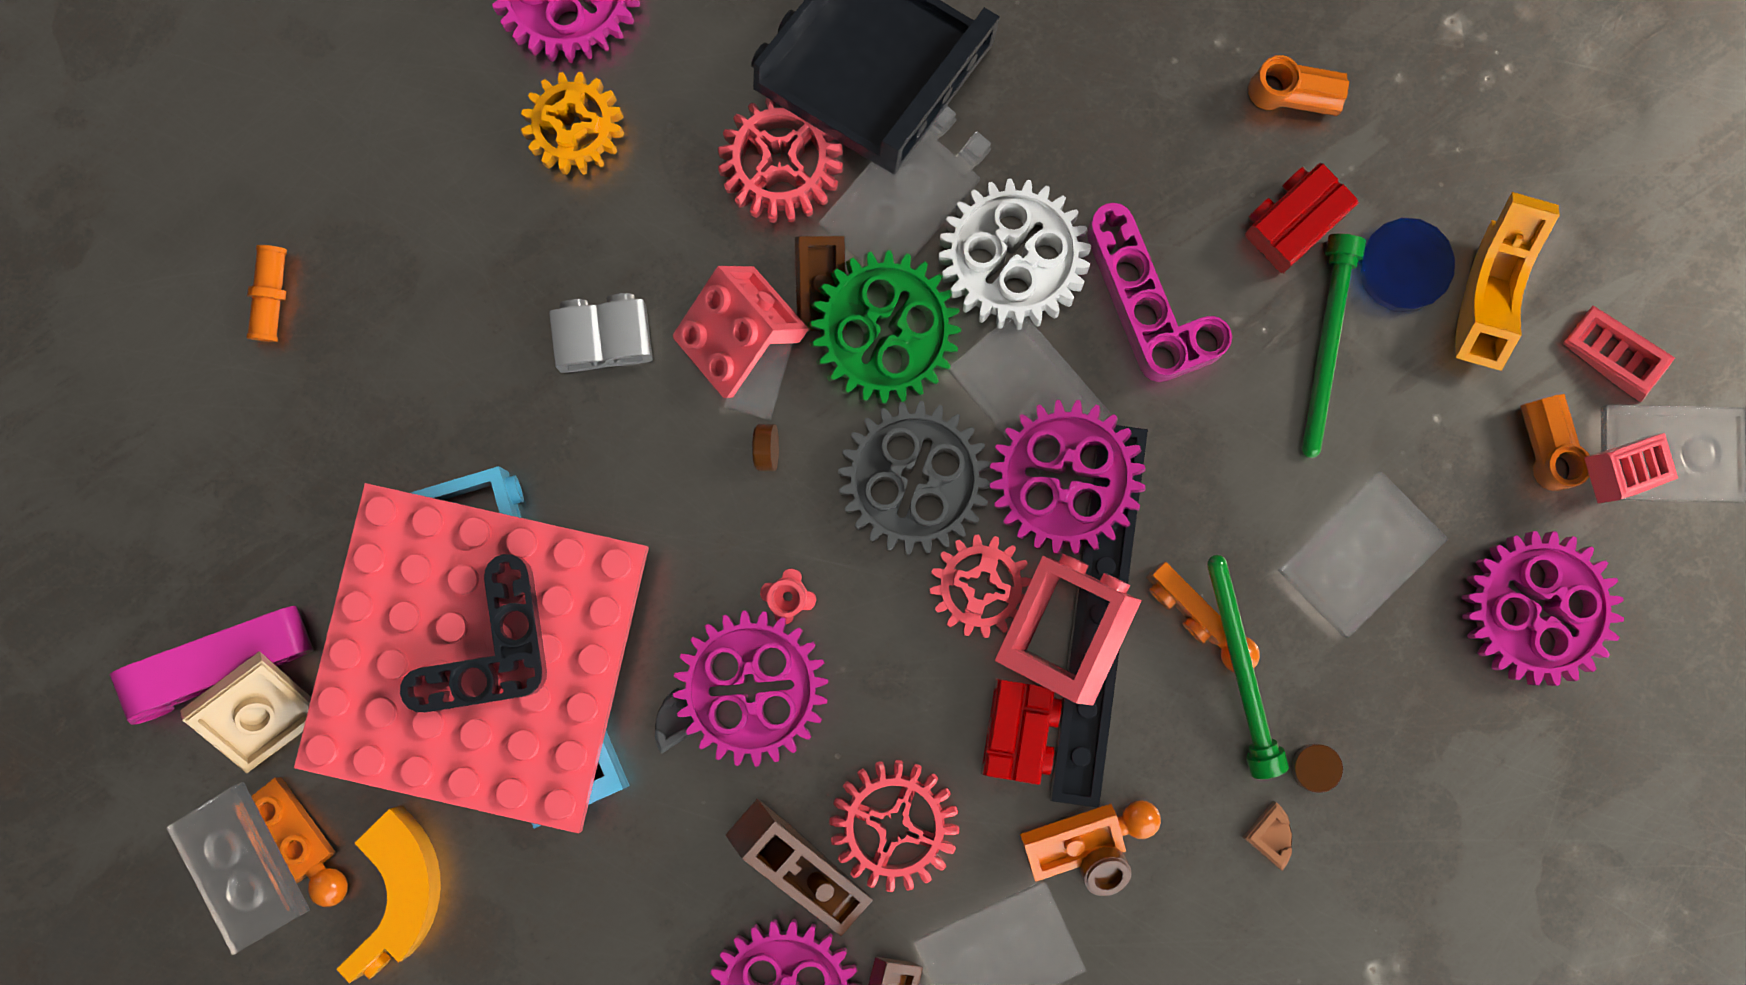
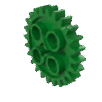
[808,250,961,404]

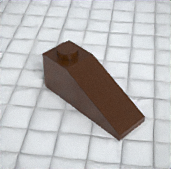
[726,799,873,936]

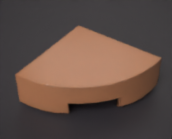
[1243,801,1292,871]

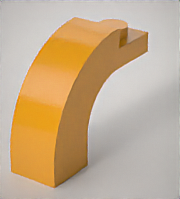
[1455,192,1560,371]
[336,805,441,983]

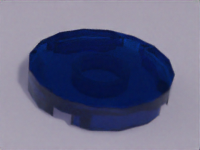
[1359,218,1455,311]

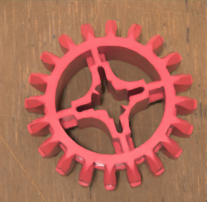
[718,98,843,223]
[829,760,959,892]

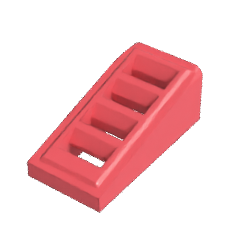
[1563,306,1675,402]
[1584,433,1678,503]

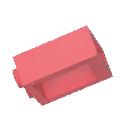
[995,553,1142,706]

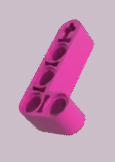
[1087,203,1232,382]
[110,606,314,725]

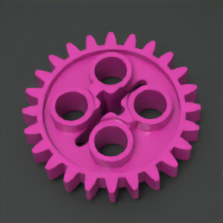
[492,0,640,63]
[990,399,1146,555]
[1462,531,1624,686]
[673,611,829,767]
[710,919,862,985]

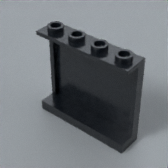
[751,0,1000,175]

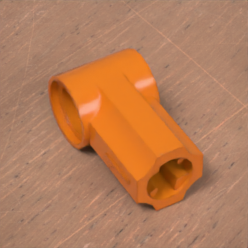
[1248,55,1349,116]
[1520,394,1590,491]

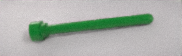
[1302,233,1366,458]
[1207,555,1289,779]

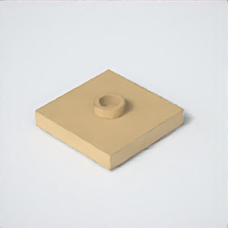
[180,651,311,773]

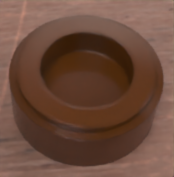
[752,424,779,471]
[1291,744,1343,793]
[1080,847,1131,896]

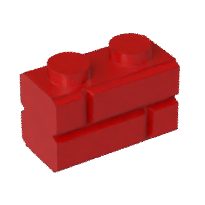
[1245,163,1359,274]
[981,679,1062,785]

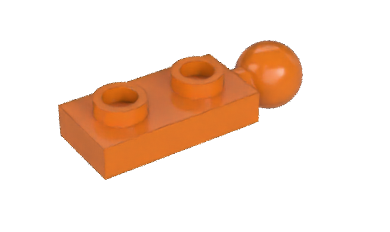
[1146,562,1260,672]
[237,777,348,907]
[1020,800,1161,882]

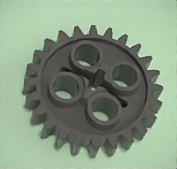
[838,401,992,555]

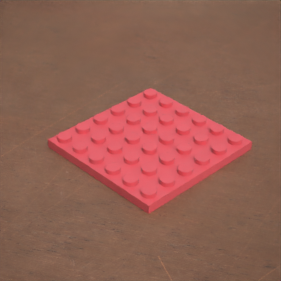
[294,483,649,834]

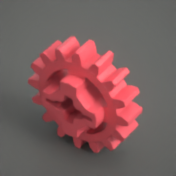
[929,534,1032,638]

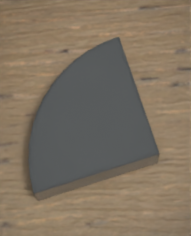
[655,688,694,753]

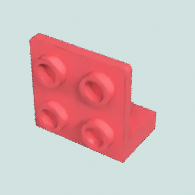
[673,266,809,398]

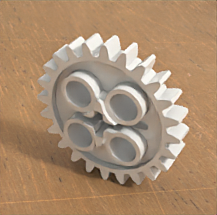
[938,179,1091,330]

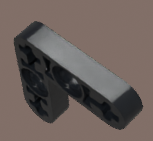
[400,554,547,712]

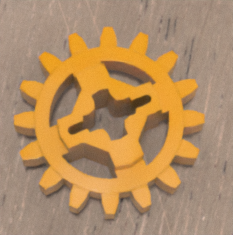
[521,72,624,175]

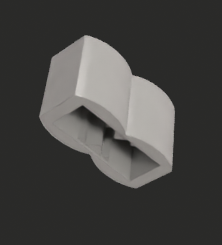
[549,293,653,373]

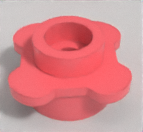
[760,568,816,624]

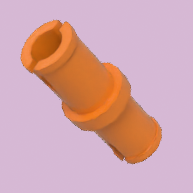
[246,245,287,342]

